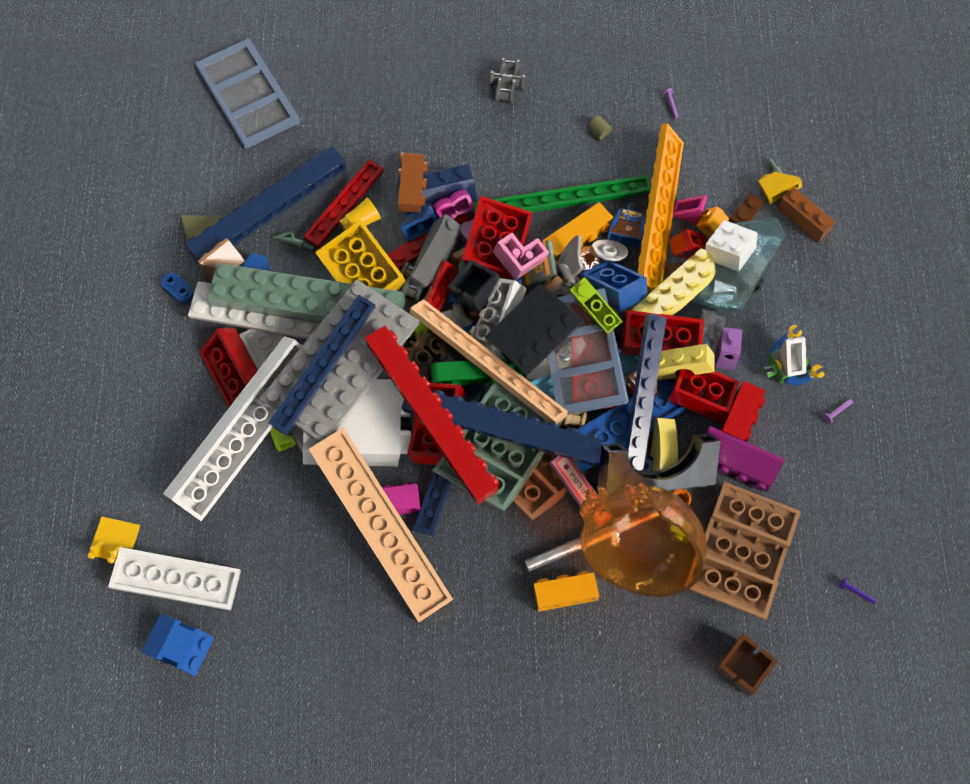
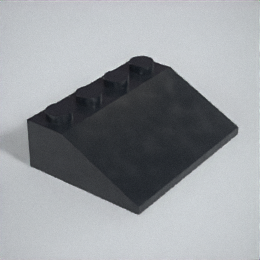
[485,284,583,378]

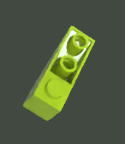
[569,277,623,334]

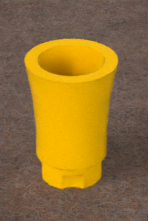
[339,198,381,231]

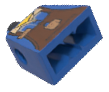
[607,203,645,249]

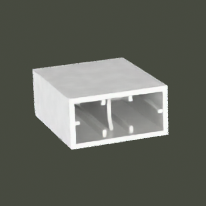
[303,379,411,467]

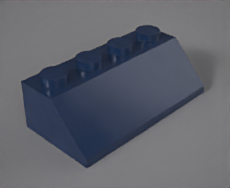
[399,164,478,217]

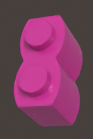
[433,190,474,219]

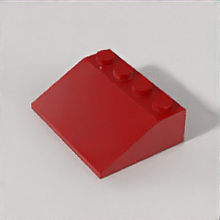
[462,196,533,279]

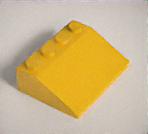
[315,219,406,291]

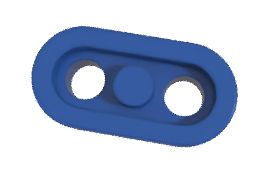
[161,273,194,304]

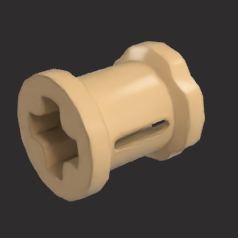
[564,412,587,428]

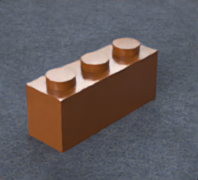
[398,153,428,213]
[777,187,836,243]

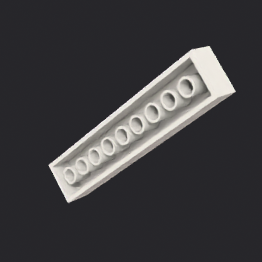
[163,336,302,521]

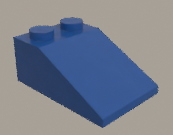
[581,260,648,312]

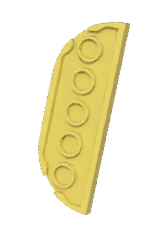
[631,248,715,315]

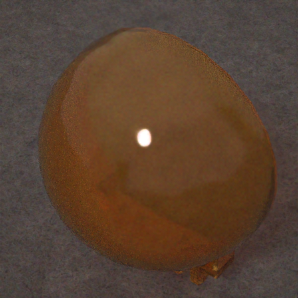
[579,483,706,597]

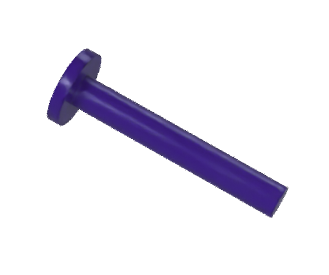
[839,577,876,604]

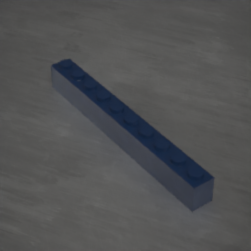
[185,146,346,266]
[401,390,602,467]

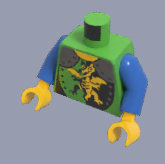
[762,325,825,386]

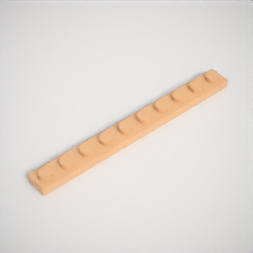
[410,299,568,424]

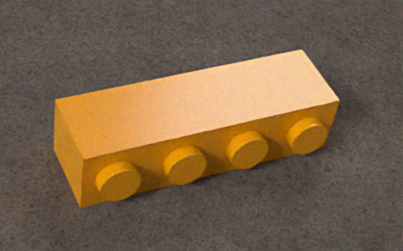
[542,202,613,264]

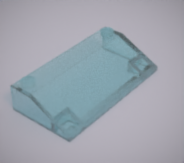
[691,218,786,312]

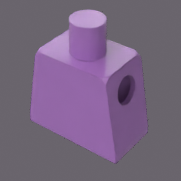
[715,327,742,370]

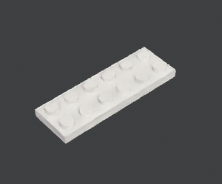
[108,547,241,611]

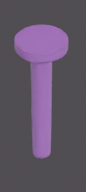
[663,88,678,119]
[823,399,853,424]

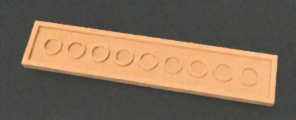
[309,428,453,622]

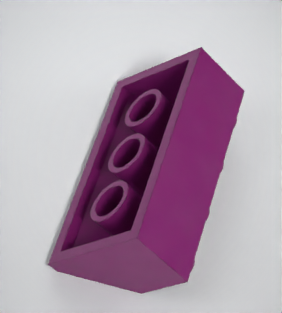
[707,426,785,492]

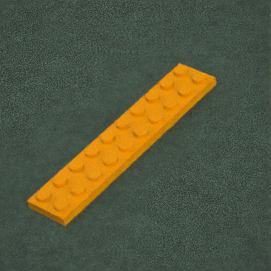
[638,123,684,294]

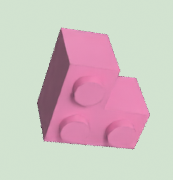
[493,233,549,281]

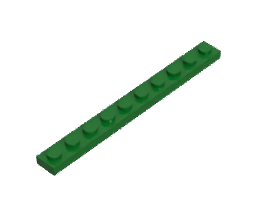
[473,175,651,215]

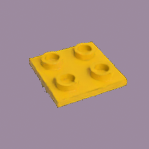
[88,517,140,563]

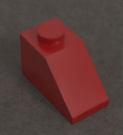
[669,229,708,259]

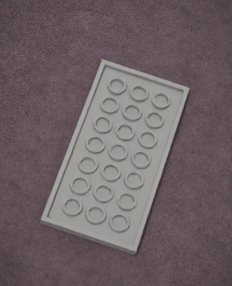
[260,279,420,442]

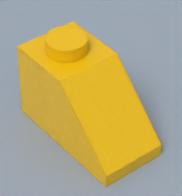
[758,172,802,204]

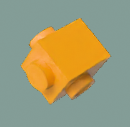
[696,207,729,237]

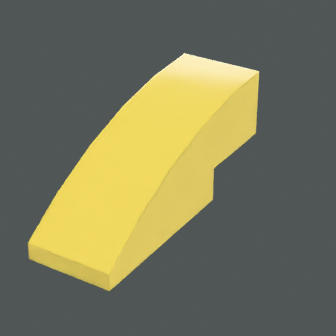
[650,417,678,472]

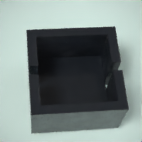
[447,259,500,314]

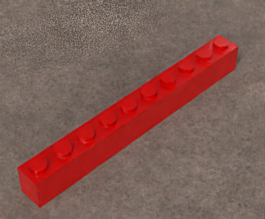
[365,326,499,505]

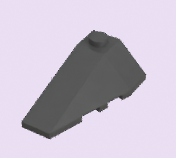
[410,214,463,288]

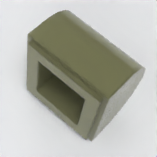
[588,116,613,141]

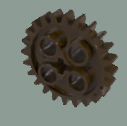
[406,328,466,383]

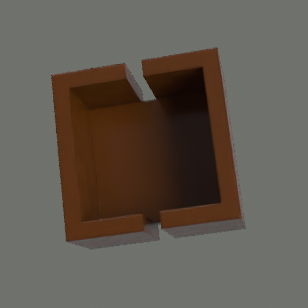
[715,633,778,697]

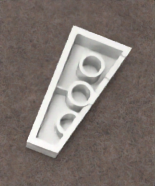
[469,278,526,359]

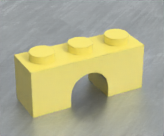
[657,344,714,380]

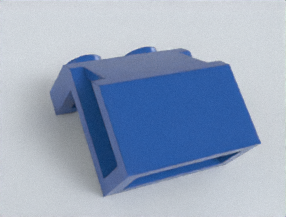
[141,614,214,676]

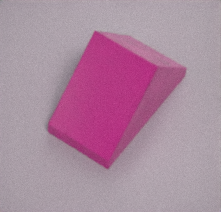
[673,195,707,224]

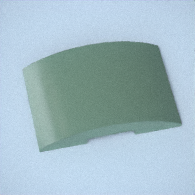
[433,381,563,512]

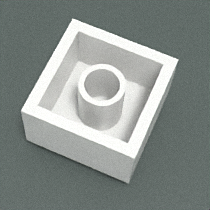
[706,220,757,272]

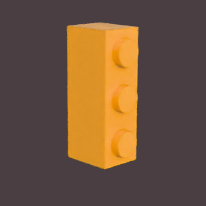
[533,571,599,612]

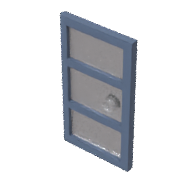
[194,38,301,149]
[548,288,629,415]

